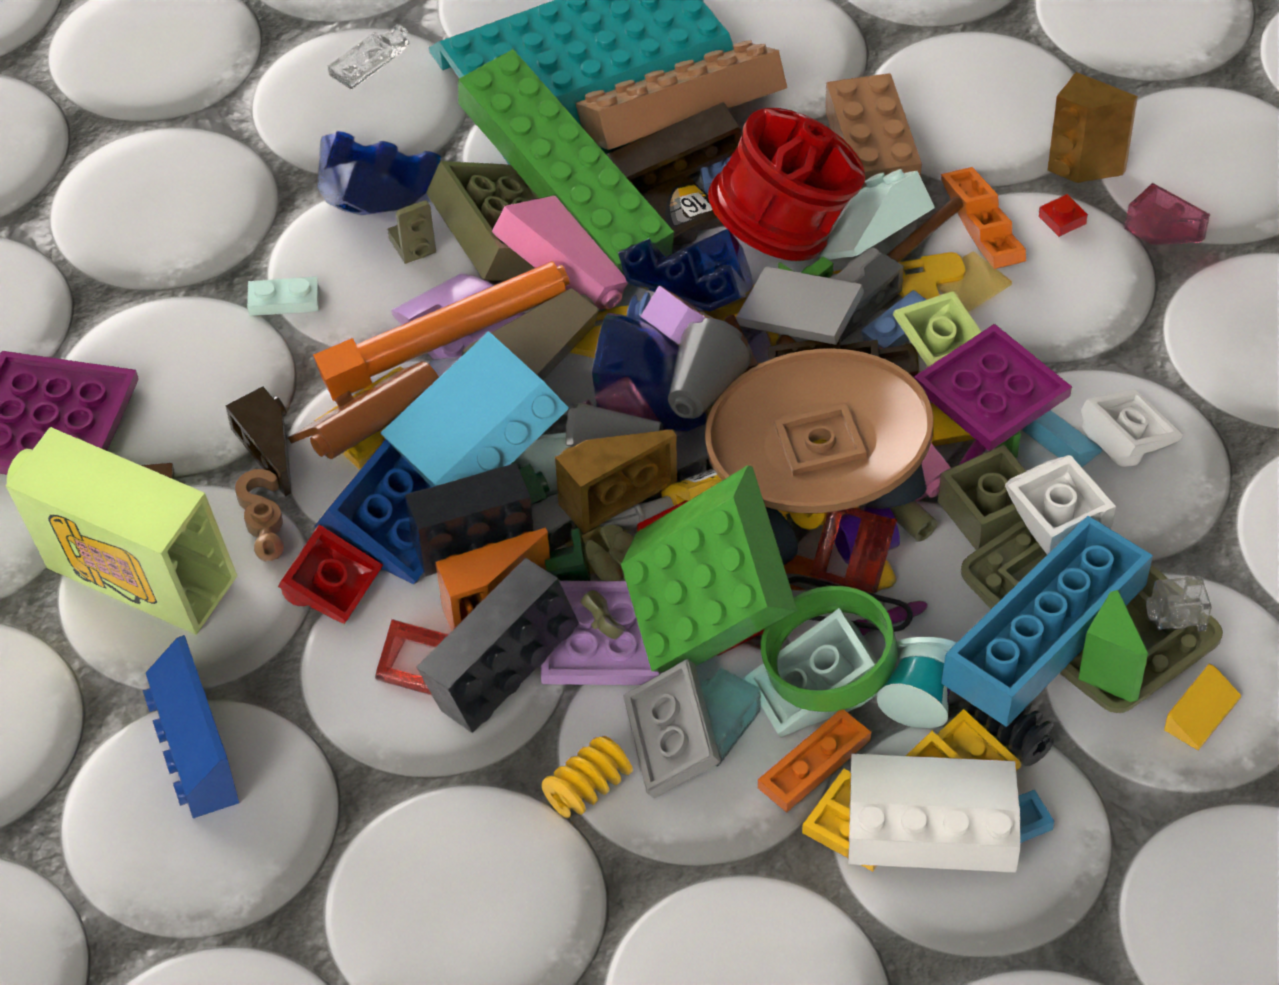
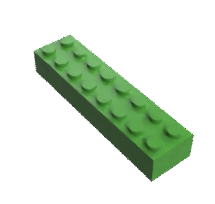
[458,49,674,281]

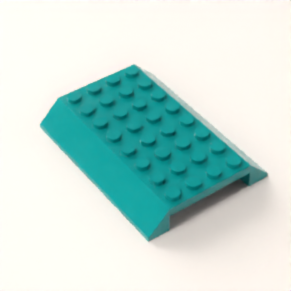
[429,0,734,164]

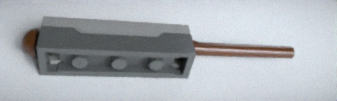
[776,197,963,345]

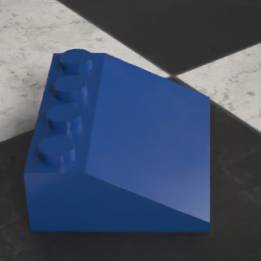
[314,440,431,584]

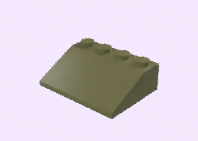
[426,161,540,281]

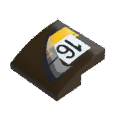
[642,177,724,245]

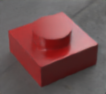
[1038,194,1088,237]

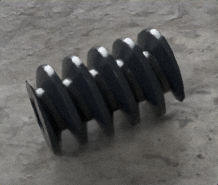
[968,703,1054,766]

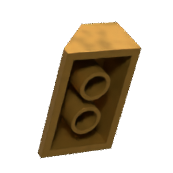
[1047,72,1138,183]

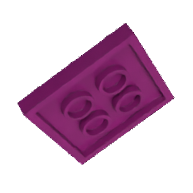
[914,324,1072,451]

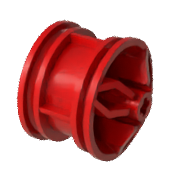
[708,108,865,261]

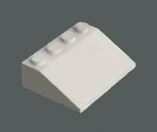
[848,754,1020,872]

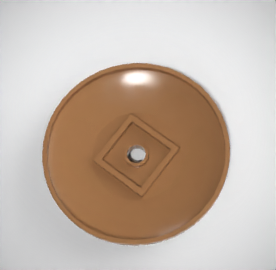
[705,349,934,513]

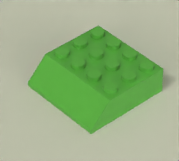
[621,465,797,672]

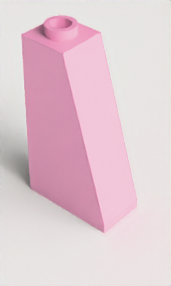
[492,195,629,310]

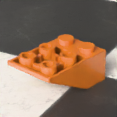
[435,527,550,631]

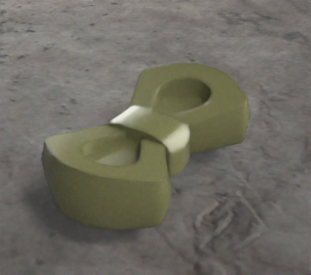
[580,590,626,640]

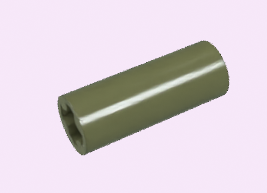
[890,501,937,542]

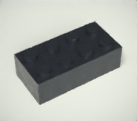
[416,558,579,733]

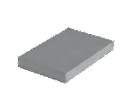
[736,266,864,345]
[623,659,721,798]

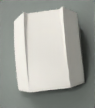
[1005,455,1116,555]

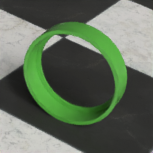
[761,586,898,712]

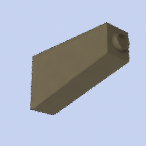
[462,288,599,380]

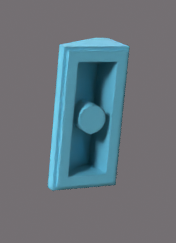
[1022,410,1102,467]

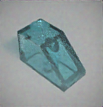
[701,667,761,767]

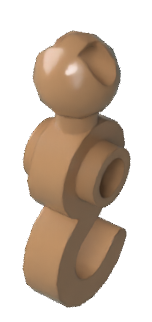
[235,469,284,562]

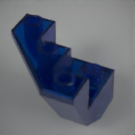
[317,131,442,215]
[618,229,753,312]

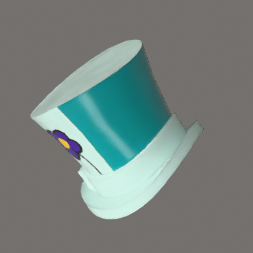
[877,637,956,729]

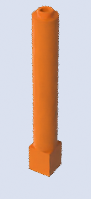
[313,261,570,401]

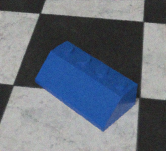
[142,635,239,819]

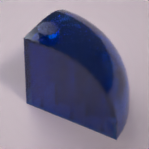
[592,313,707,431]

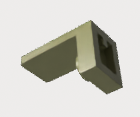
[387,200,436,264]

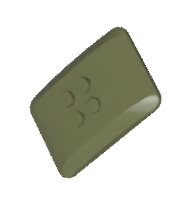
[961,520,1223,713]

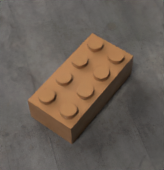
[825,73,922,198]

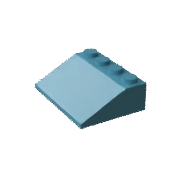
[380,331,569,487]

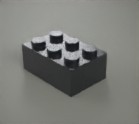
[405,463,534,576]

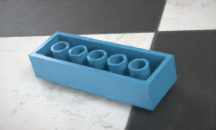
[941,516,1153,727]

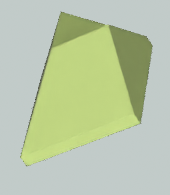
[893,291,981,367]

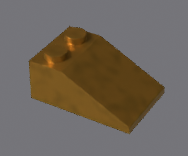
[555,429,677,534]

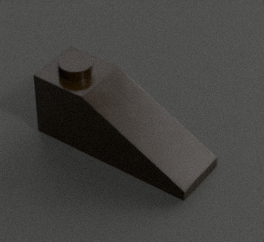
[225,386,292,497]

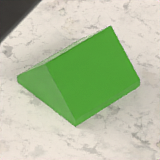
[1078,590,1148,702]

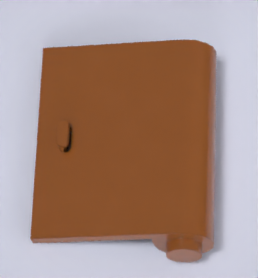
[288,361,439,459]

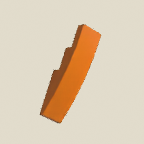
[941,167,1026,269]

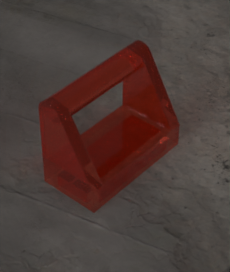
[810,507,897,593]
[375,619,449,695]

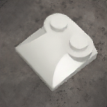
[1081,389,1183,467]

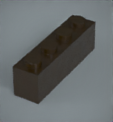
[606,102,742,195]

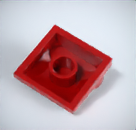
[278,525,383,625]

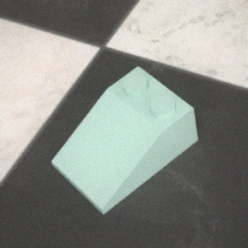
[819,169,935,260]
[744,609,879,737]

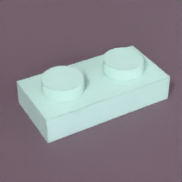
[247,276,319,316]

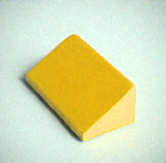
[1164,663,1241,751]

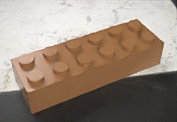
[575,40,787,150]

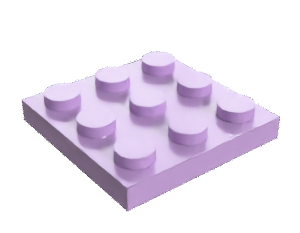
[541,581,660,685]

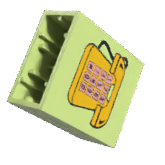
[5,427,237,635]

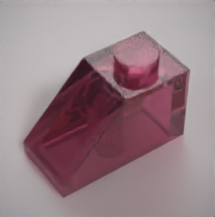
[1125,183,1210,245]

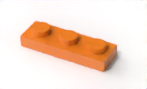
[758,709,871,813]

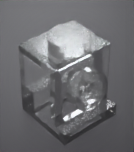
[1146,576,1212,632]

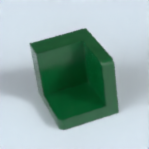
[545,528,591,581]

